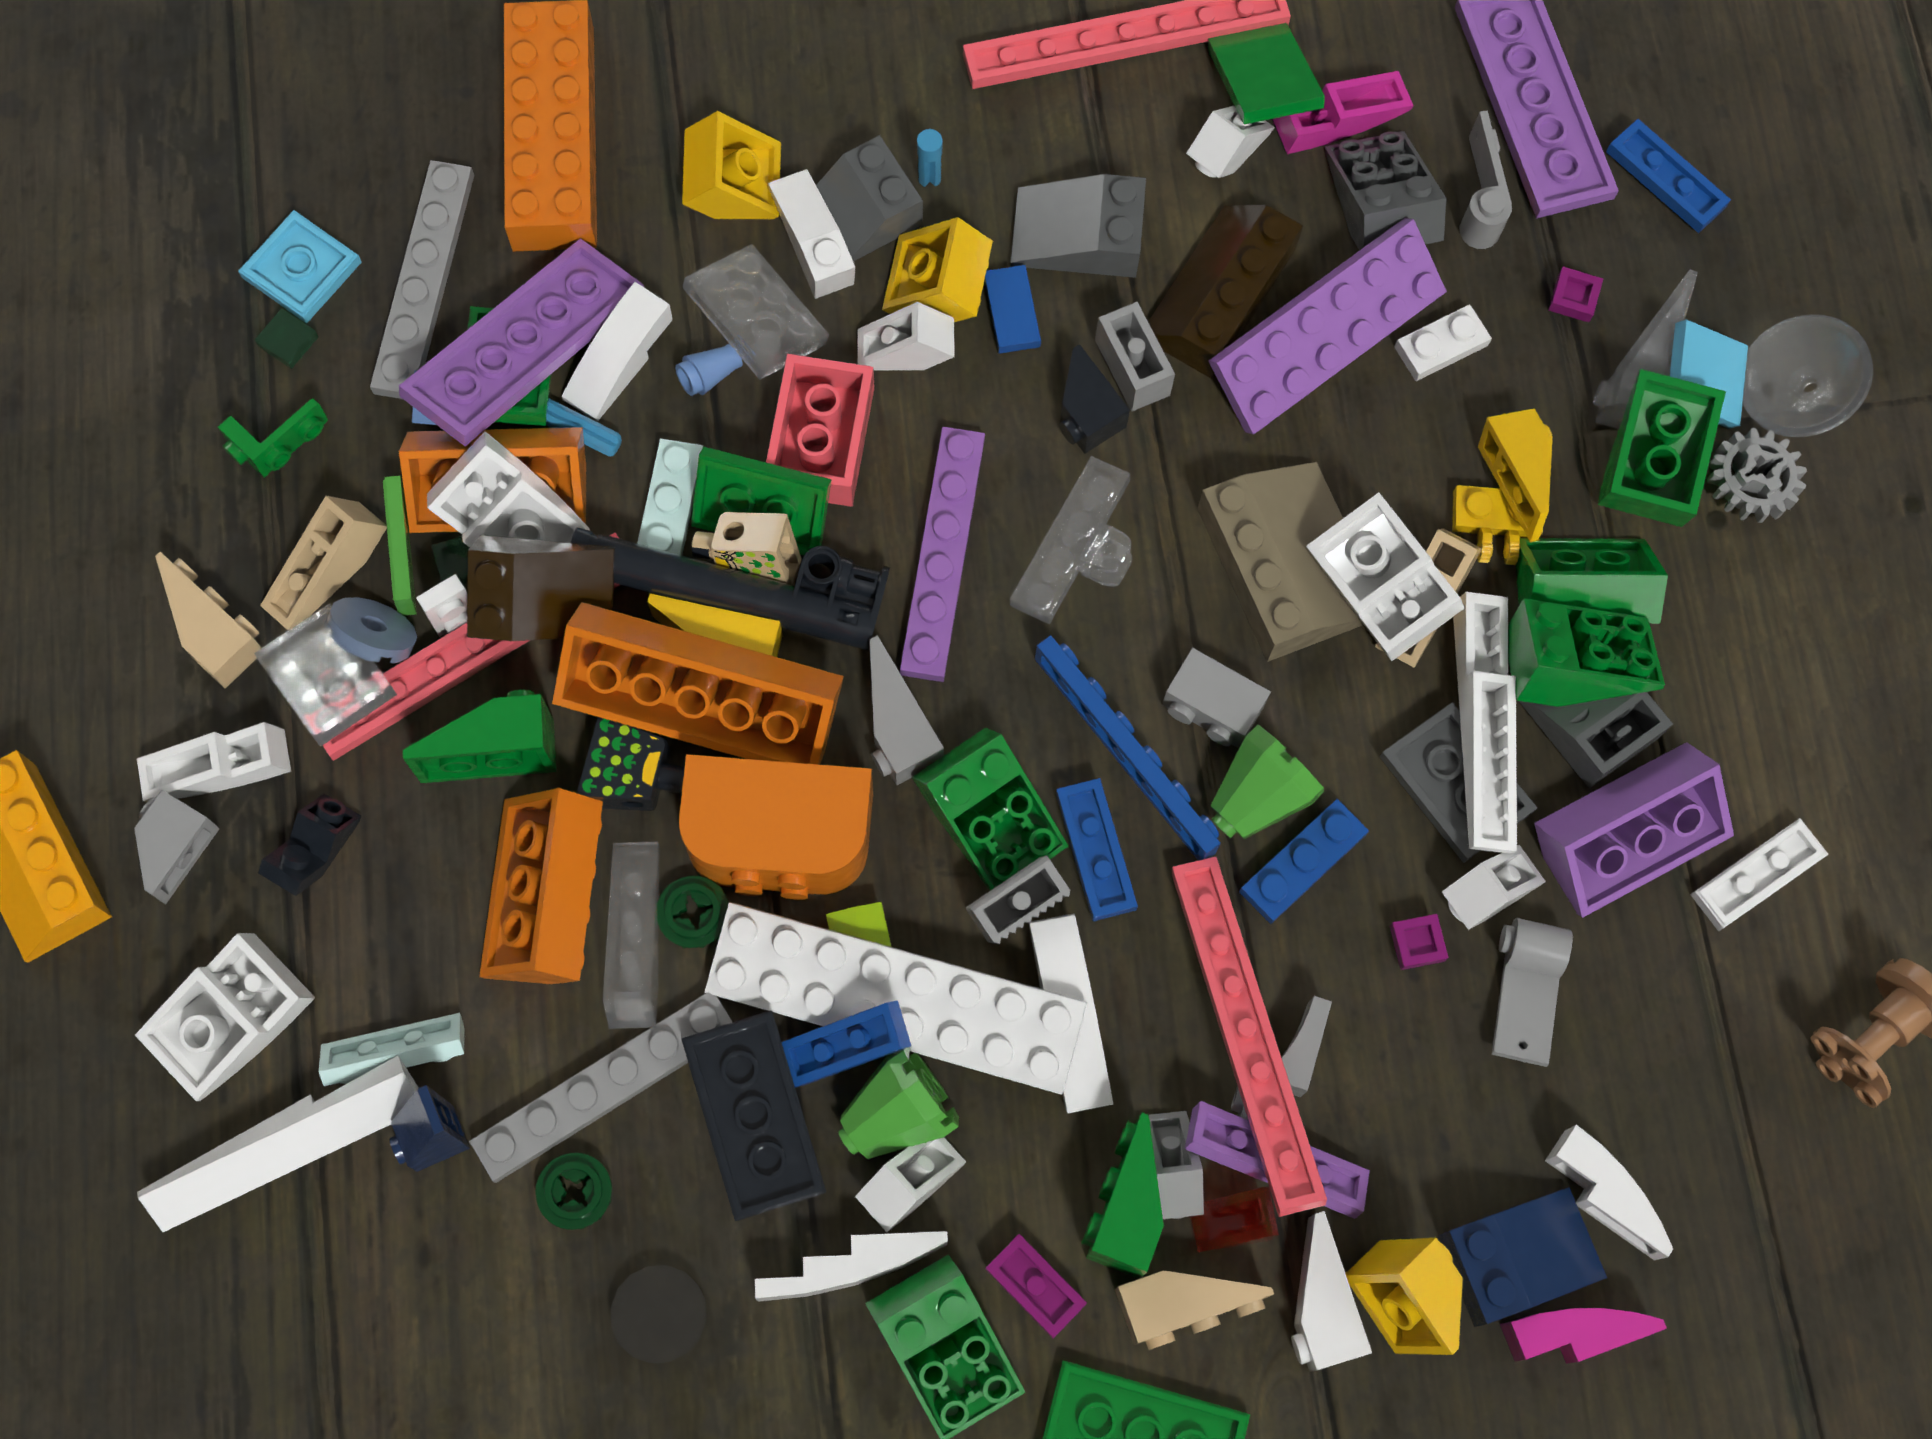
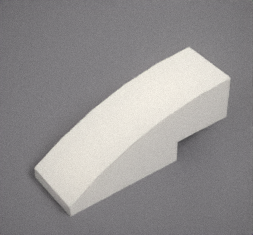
[562,282,673,422]
[137,722,291,802]
[1545,1125,1673,1261]

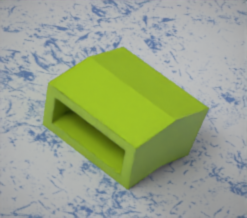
[826,902,891,947]

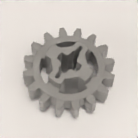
[1707,428,1807,523]

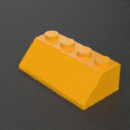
[0,750,112,963]

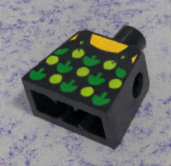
[577,717,685,811]

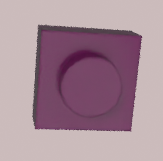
[1548,267,1603,323]
[1389,914,1449,970]

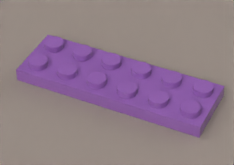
[1455,0,1619,219]
[1209,218,1447,435]
[399,238,644,446]

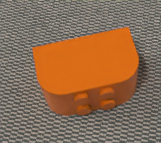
[679,754,873,900]

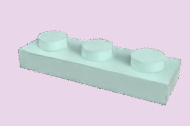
[638,439,703,555]
[319,1013,464,1086]

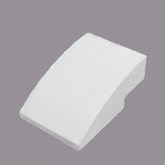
[427,432,590,547]
[1306,492,1464,661]
[135,933,315,1101]

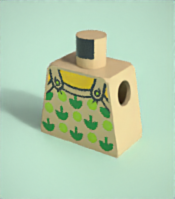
[692,512,802,585]

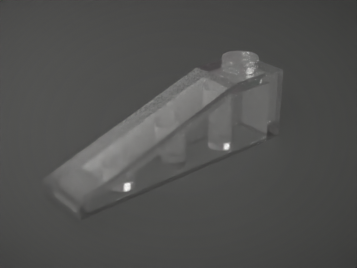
[1593,270,1698,429]
[603,842,659,1029]

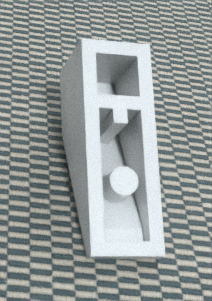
[768,169,855,299]
[1291,1211,1372,1372]

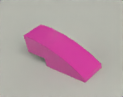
[1273,71,1414,154]
[1500,1308,1667,1364]

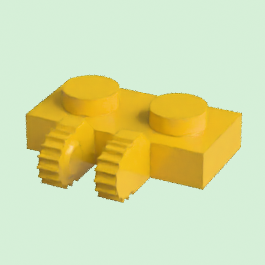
[1452,485,1543,565]

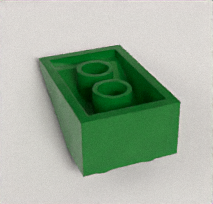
[1597,369,1726,527]
[403,690,556,783]

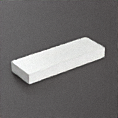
[1690,818,1828,931]

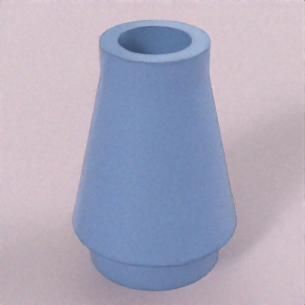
[675,343,743,396]

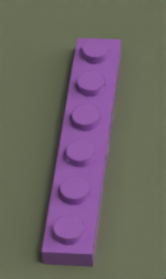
[900,427,985,682]

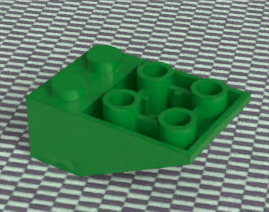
[1508,598,1665,707]
[912,728,1068,891]
[1081,1112,1164,1279]
[865,1255,1026,1439]

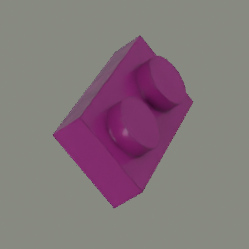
[985,1234,1087,1339]

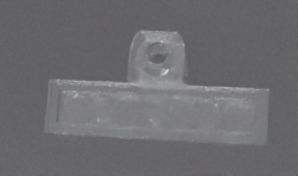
[1009,456,1132,624]

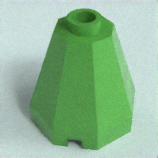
[1211,725,1324,839]
[838,1047,959,1159]

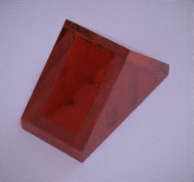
[1191,1187,1279,1253]

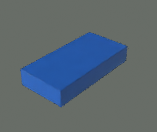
[984,265,1041,354]

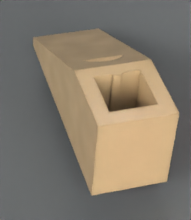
[155,552,264,688]
[1115,1270,1274,1350]

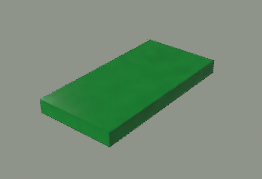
[1042,1360,1250,1439]

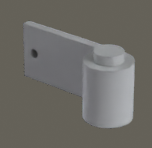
[1459,110,1512,249]
[1491,918,1573,1067]

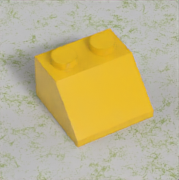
[682,111,781,219]
[882,217,993,322]
[1345,1238,1463,1355]

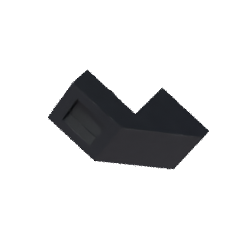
[258,794,361,896]

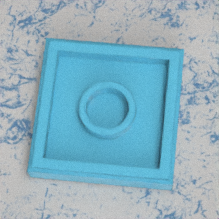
[238,210,362,324]
[1670,319,1748,429]

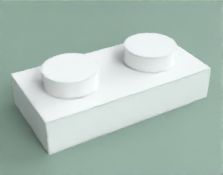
[1394,304,1492,381]
[416,574,468,637]

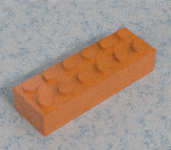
[504,0,597,252]
[552,602,844,765]

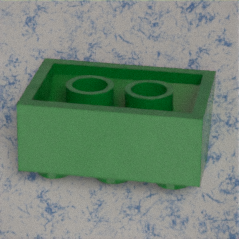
[1516,538,1668,624]

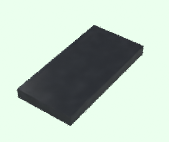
[681,1010,826,1222]

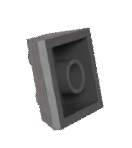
[816,135,923,262]

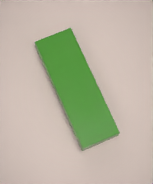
[383,476,417,616]

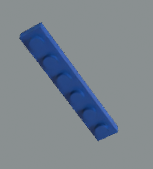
[1035,635,1221,861]

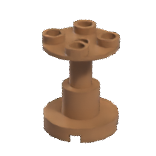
[1811,958,1932,1108]

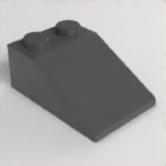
[1011,174,1146,278]

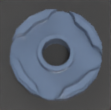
[325,597,417,663]

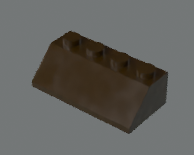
[1148,205,1303,379]

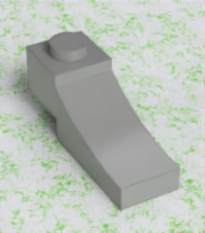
[1231,996,1332,1120]

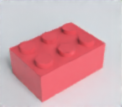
[766,354,874,507]

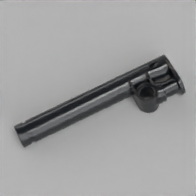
[570,527,890,651]

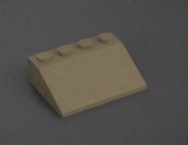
[1197,462,1363,662]

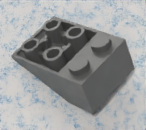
[1325,131,1446,251]
[1519,692,1673,789]

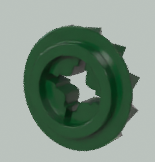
[656,876,729,949]
[536,1153,612,1230]

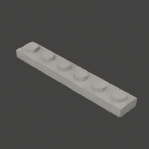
[370,160,474,399]
[469,992,732,1183]

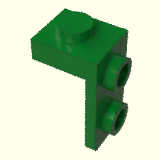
[218,398,328,478]

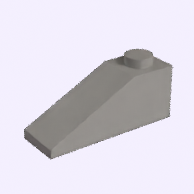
[870,635,944,785]

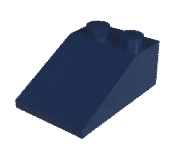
[1438,1187,1607,1327]

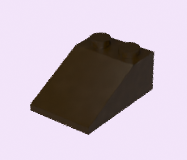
[467,535,615,641]

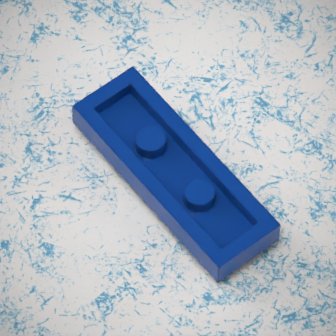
[1606,119,1731,233]
[1056,778,1138,922]
[1239,799,1369,924]
[781,1000,912,1087]

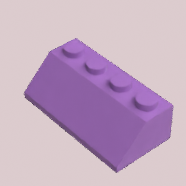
[1534,742,1734,918]

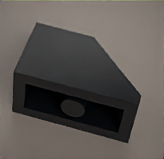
[1059,344,1130,454]

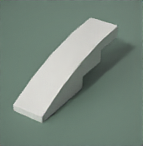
[1029,913,1113,1113]
[755,1231,948,1302]

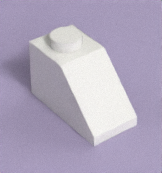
[1186,106,1274,178]
[858,302,954,370]
[1442,845,1546,930]
[855,1137,966,1232]

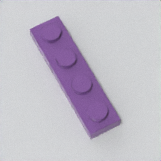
[1185,1101,1370,1219]

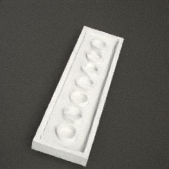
[705,903,1087,1095]

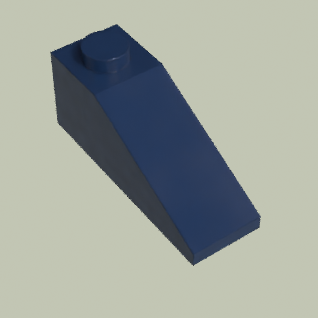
[389,1085,470,1172]

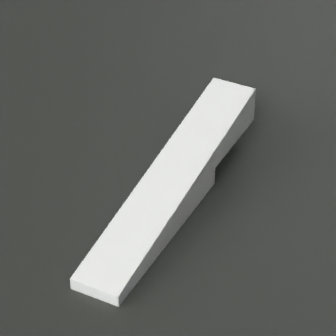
[1453,592,1517,854]
[137,1055,419,1232]

